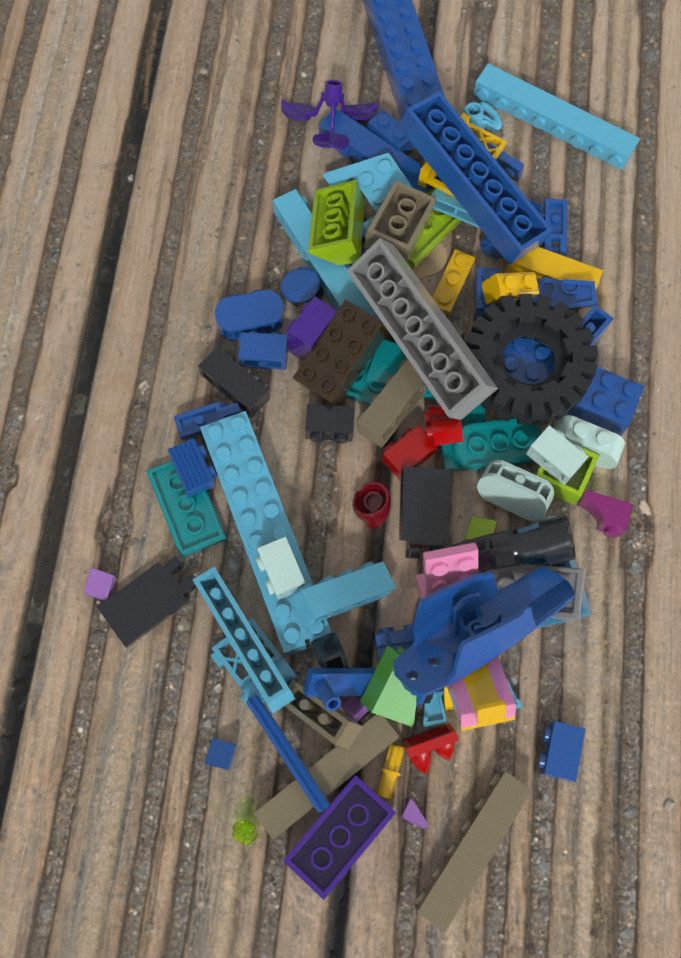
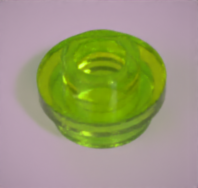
[232,820,258,845]

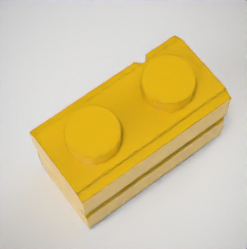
[482,272,539,305]

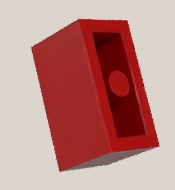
[382,425,438,482]

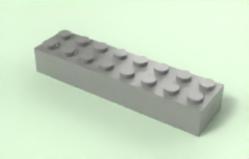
[347,238,498,420]

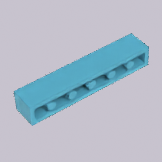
[193,567,295,713]

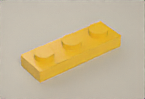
[432,249,476,316]

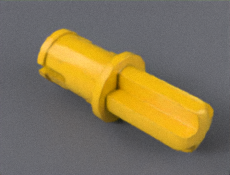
[376,744,404,799]

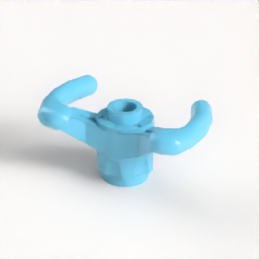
[463,101,502,132]

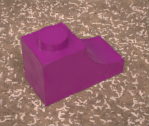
[577,490,633,538]

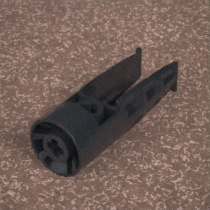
[438,513,576,571]

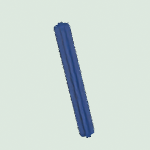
[246,694,329,813]

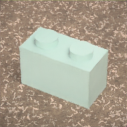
[526,425,588,485]
[255,537,306,600]

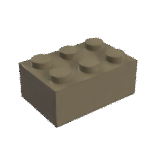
[364,180,437,262]

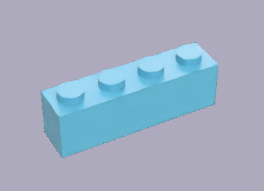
[292,562,396,627]

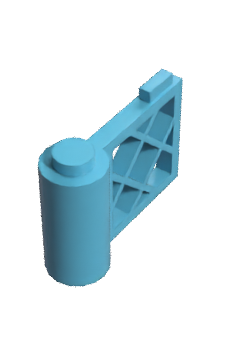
[210,618,297,708]

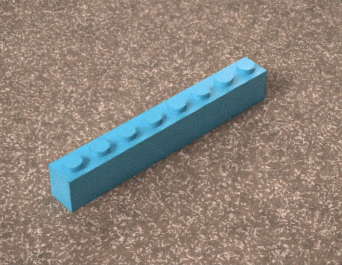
[473,64,640,170]
[272,189,385,339]

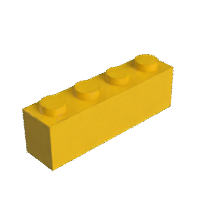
[505,247,603,289]

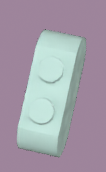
[553,415,625,469]
[477,460,554,521]

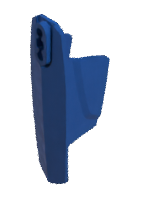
[394,567,575,697]

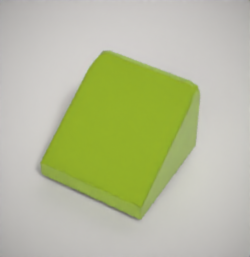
[465,517,497,540]

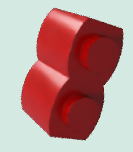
[424,403,463,446]

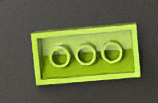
[308,180,365,266]

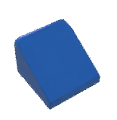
[205,738,237,771]

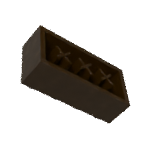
[292,299,389,406]

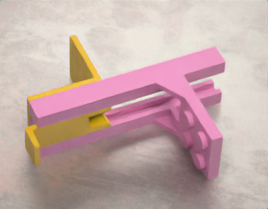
[416,543,516,731]

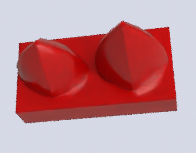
[401,723,459,774]

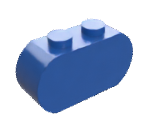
[215,290,284,341]

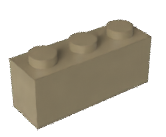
[285,680,363,749]

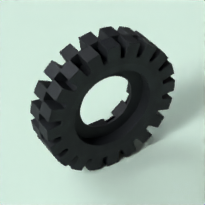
[466,294,598,426]

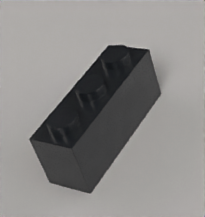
[198,347,270,418]

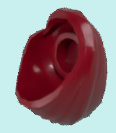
[352,481,391,529]

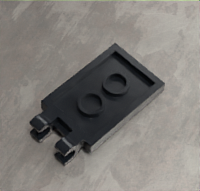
[399,467,451,559]
[97,556,197,648]

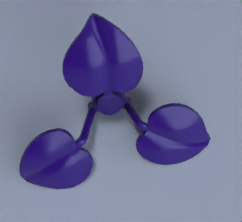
[281,80,379,150]

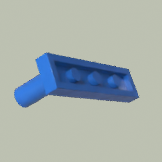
[303,668,376,711]

